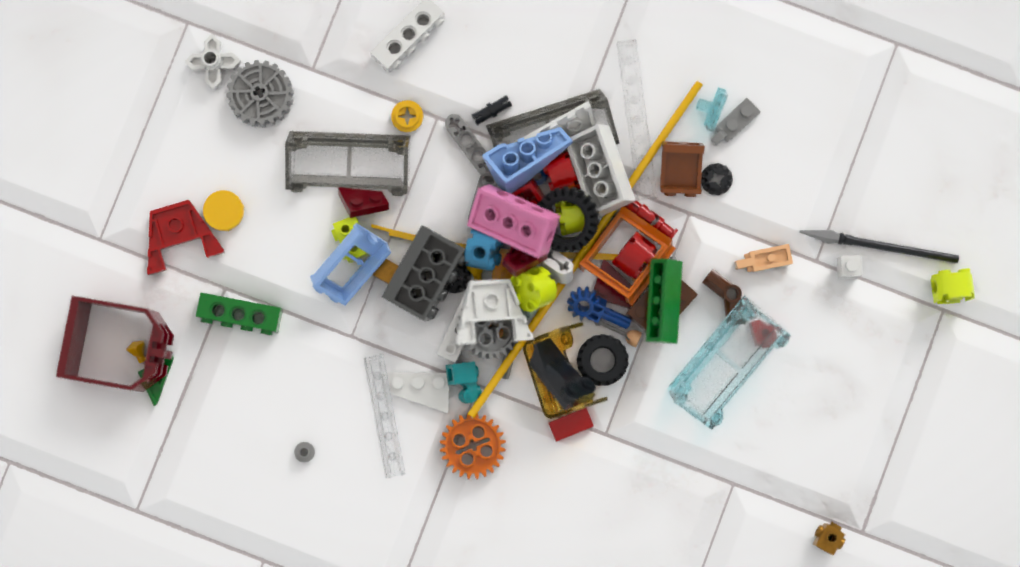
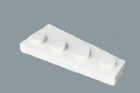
[516,101,596,142]

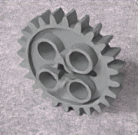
[457,308,518,359]

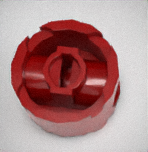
[543,151,581,191]
[611,231,658,279]

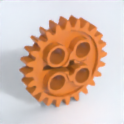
[440,413,506,480]

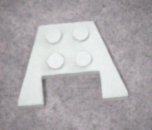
[455,279,534,345]

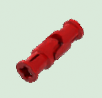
[620,200,678,239]

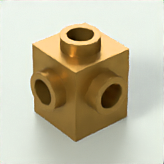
[813,522,846,556]

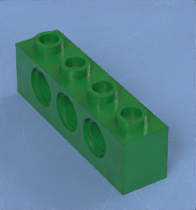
[196,292,283,336]

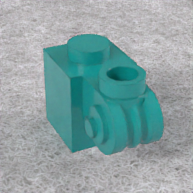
[445,361,482,403]

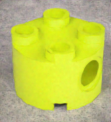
[555,201,585,236]
[510,266,557,312]
[930,268,975,304]

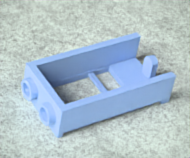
[310,223,391,306]

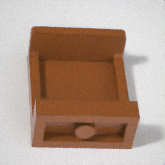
[660,141,705,197]

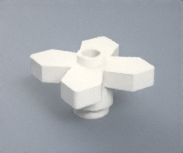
[185,34,241,90]

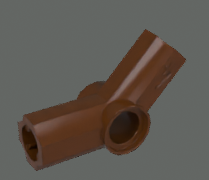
[702,269,745,326]

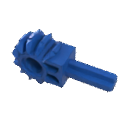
[567,286,632,329]

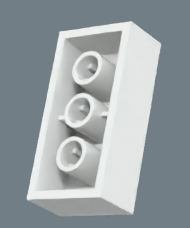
[567,124,636,216]

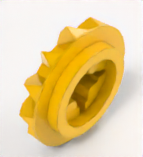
[391,100,424,133]

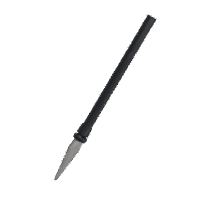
[799,230,959,263]

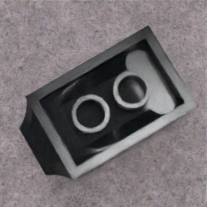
[528,338,596,411]

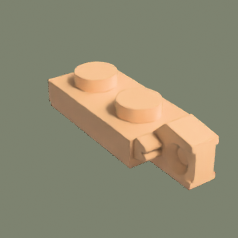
[734,244,793,272]

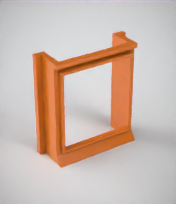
[578,206,676,306]

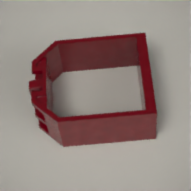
[56,296,174,392]

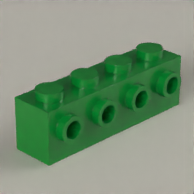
[646,259,683,344]

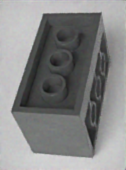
[381,225,466,321]

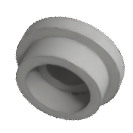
[294,442,315,462]

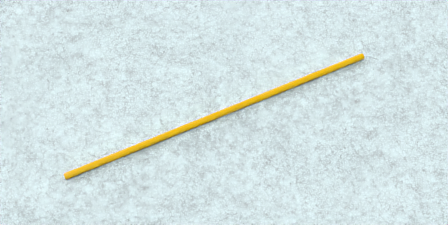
[467,81,703,418]

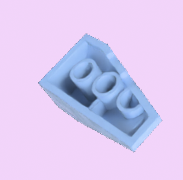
[482,127,573,194]

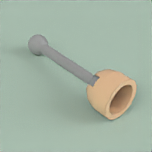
[594,319,642,347]

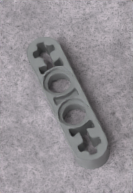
[445,114,494,182]

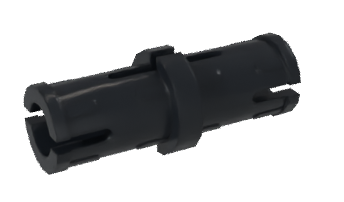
[471,95,512,126]

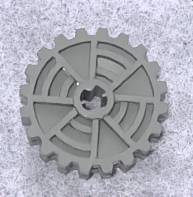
[226,60,294,128]

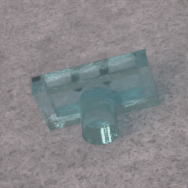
[696,87,728,132]

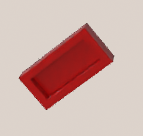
[549,408,594,442]

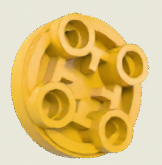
[203,190,245,231]

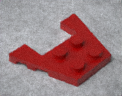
[147,200,225,275]

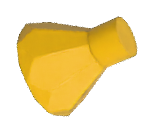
[466,266,483,281]
[126,341,146,363]

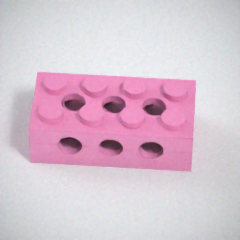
[467,184,560,258]

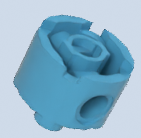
[465,229,504,271]

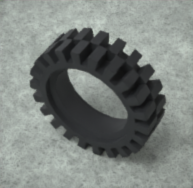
[537,186,599,253]

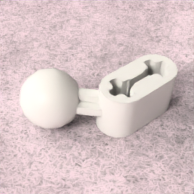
[536,247,573,284]

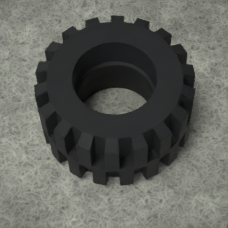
[577,334,629,386]

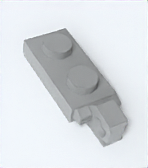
[710,98,761,146]

